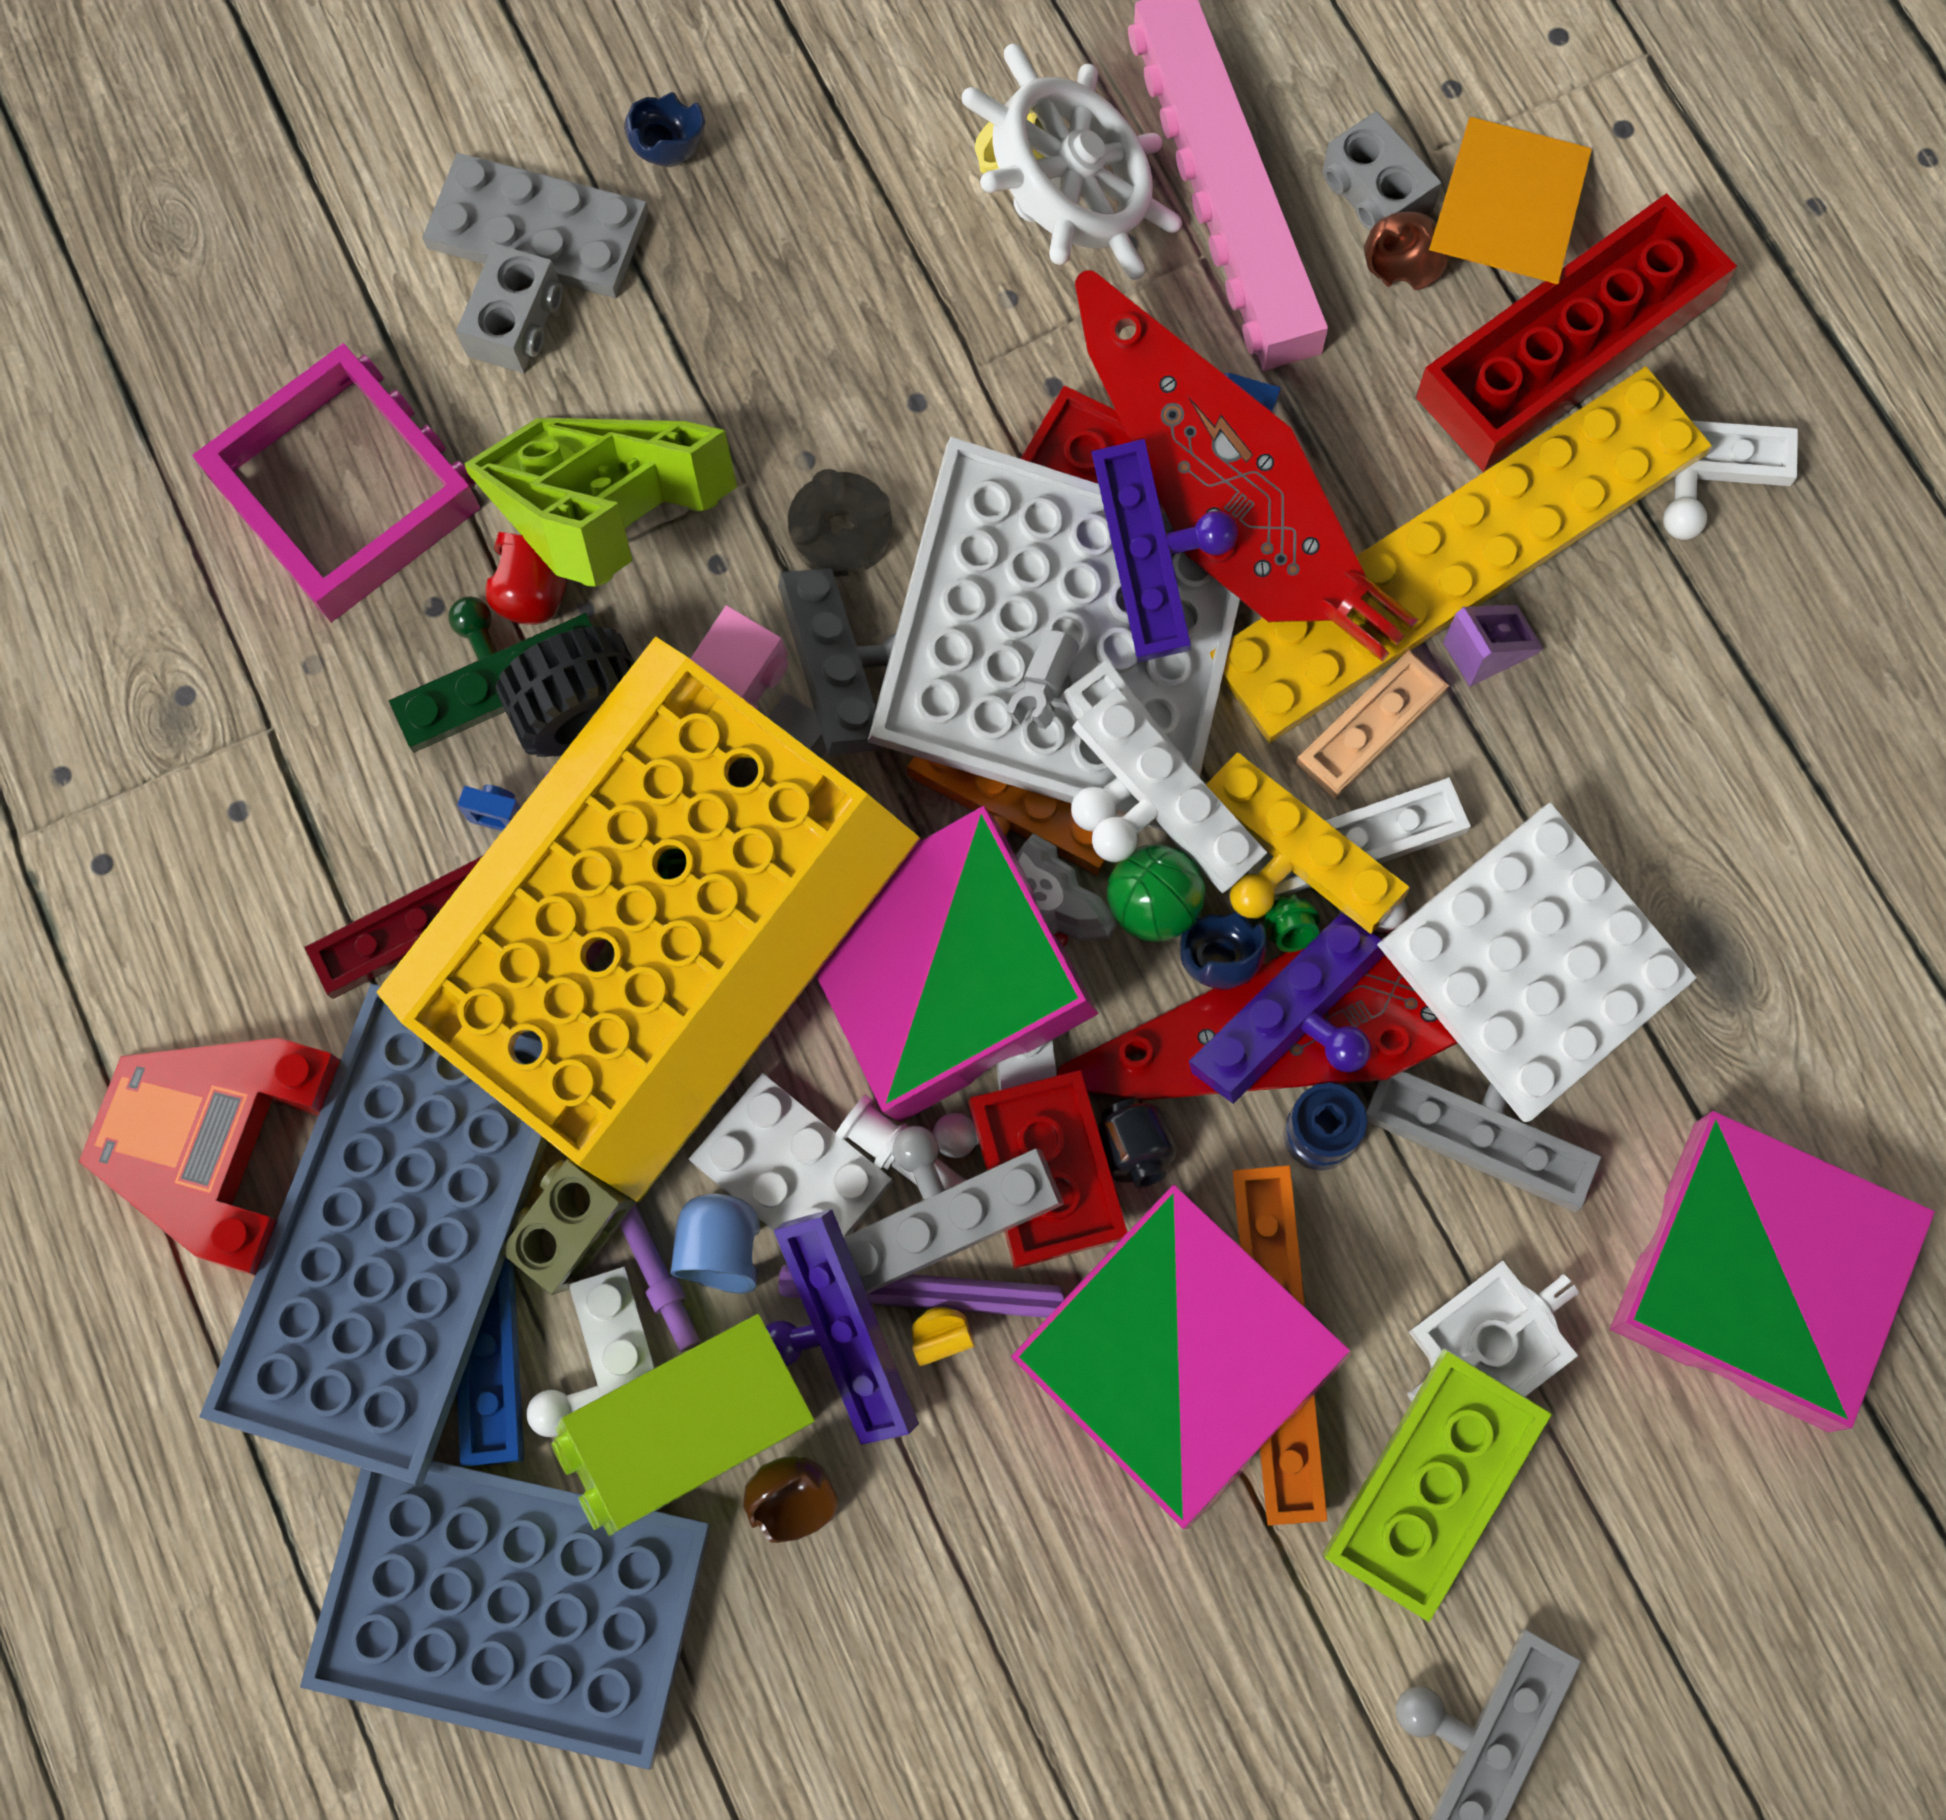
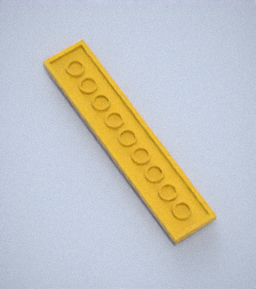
[1210,366,1712,744]

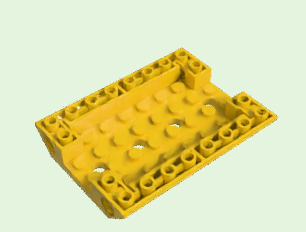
[376,636,921,1202]

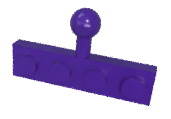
[1091,439,1238,663]
[1189,913,1385,1104]
[765,1209,919,1445]

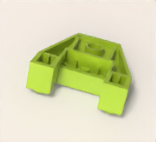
[464,418,737,587]

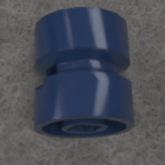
[1283,1083,1367,1171]

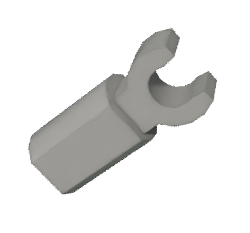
[1007,629,1079,729]

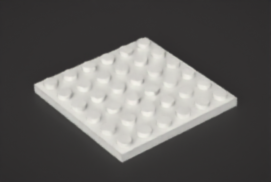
[867,437,1240,831]

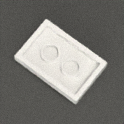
[689,1073,893,1237]

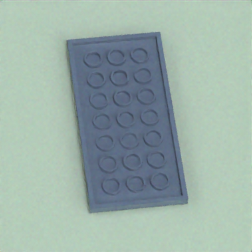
[199,984,548,1487]

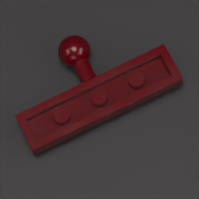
[304,855,484,999]

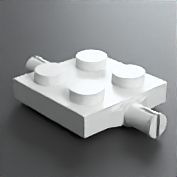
[1407,1261,1579,1402]

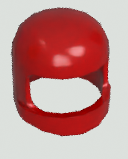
[485,531,568,625]

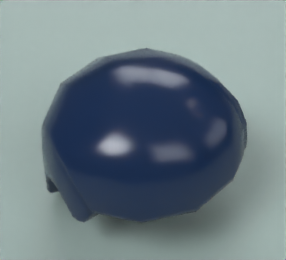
[624,92,706,168]
[1180,911,1266,990]

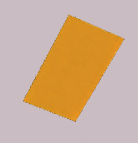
[1429,116,1592,284]

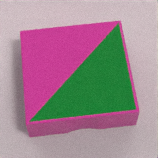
[816,806,1099,1123]
[1609,1111,1935,1433]
[1011,1184,1351,1529]

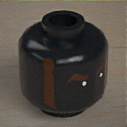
[1097,1098,1178,1188]

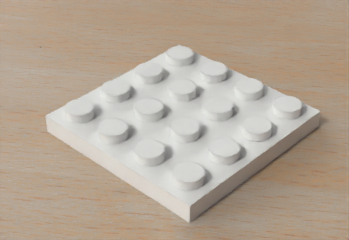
[1377,802,1697,1122]

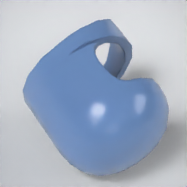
[670,1194,760,1294]

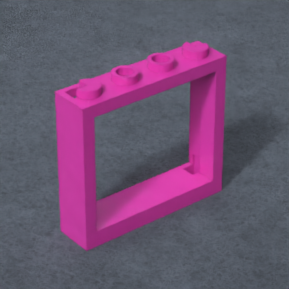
[192,343,481,623]

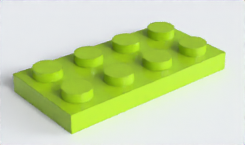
[1322,1348,1552,1622]

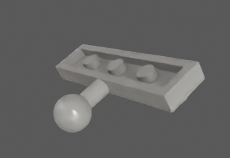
[1365,1071,1601,1212]
[844,1126,1064,1294]
[1396,1630,1581,1820]

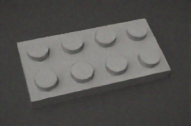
[422,152,649,298]

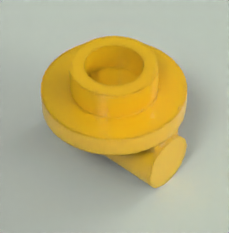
[911,1307,975,1367]

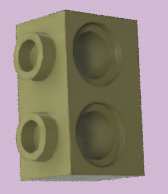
[502,1159,636,1295]

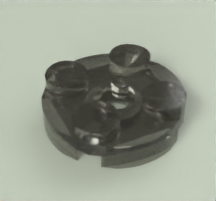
[787,469,894,577]

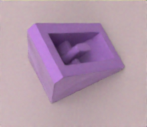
[1443,604,1544,687]

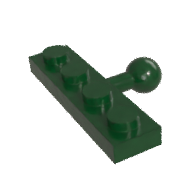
[388,596,592,753]

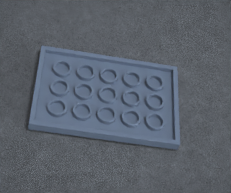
[300,1461,711,1770]

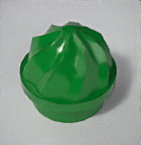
[1264,894,1320,952]

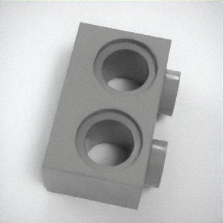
[1322,111,1442,230]
[456,243,563,373]

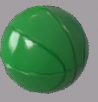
[1107,844,1205,942]

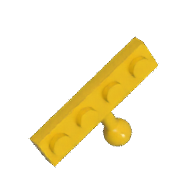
[1206,752,1410,934]

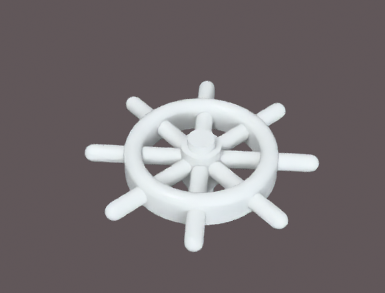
[962,43,1182,280]

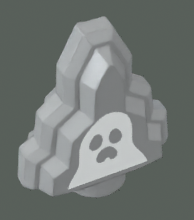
[1016,833,1117,940]

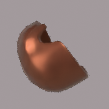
[1363,211,1449,290]

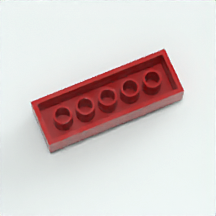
[1416,193,1738,472]

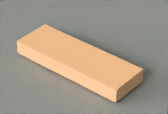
[1296,650,1449,800]

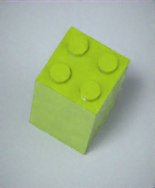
[551,1313,815,1536]

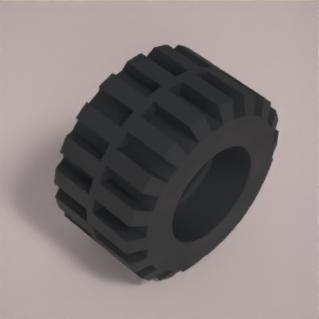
[496,626,635,757]

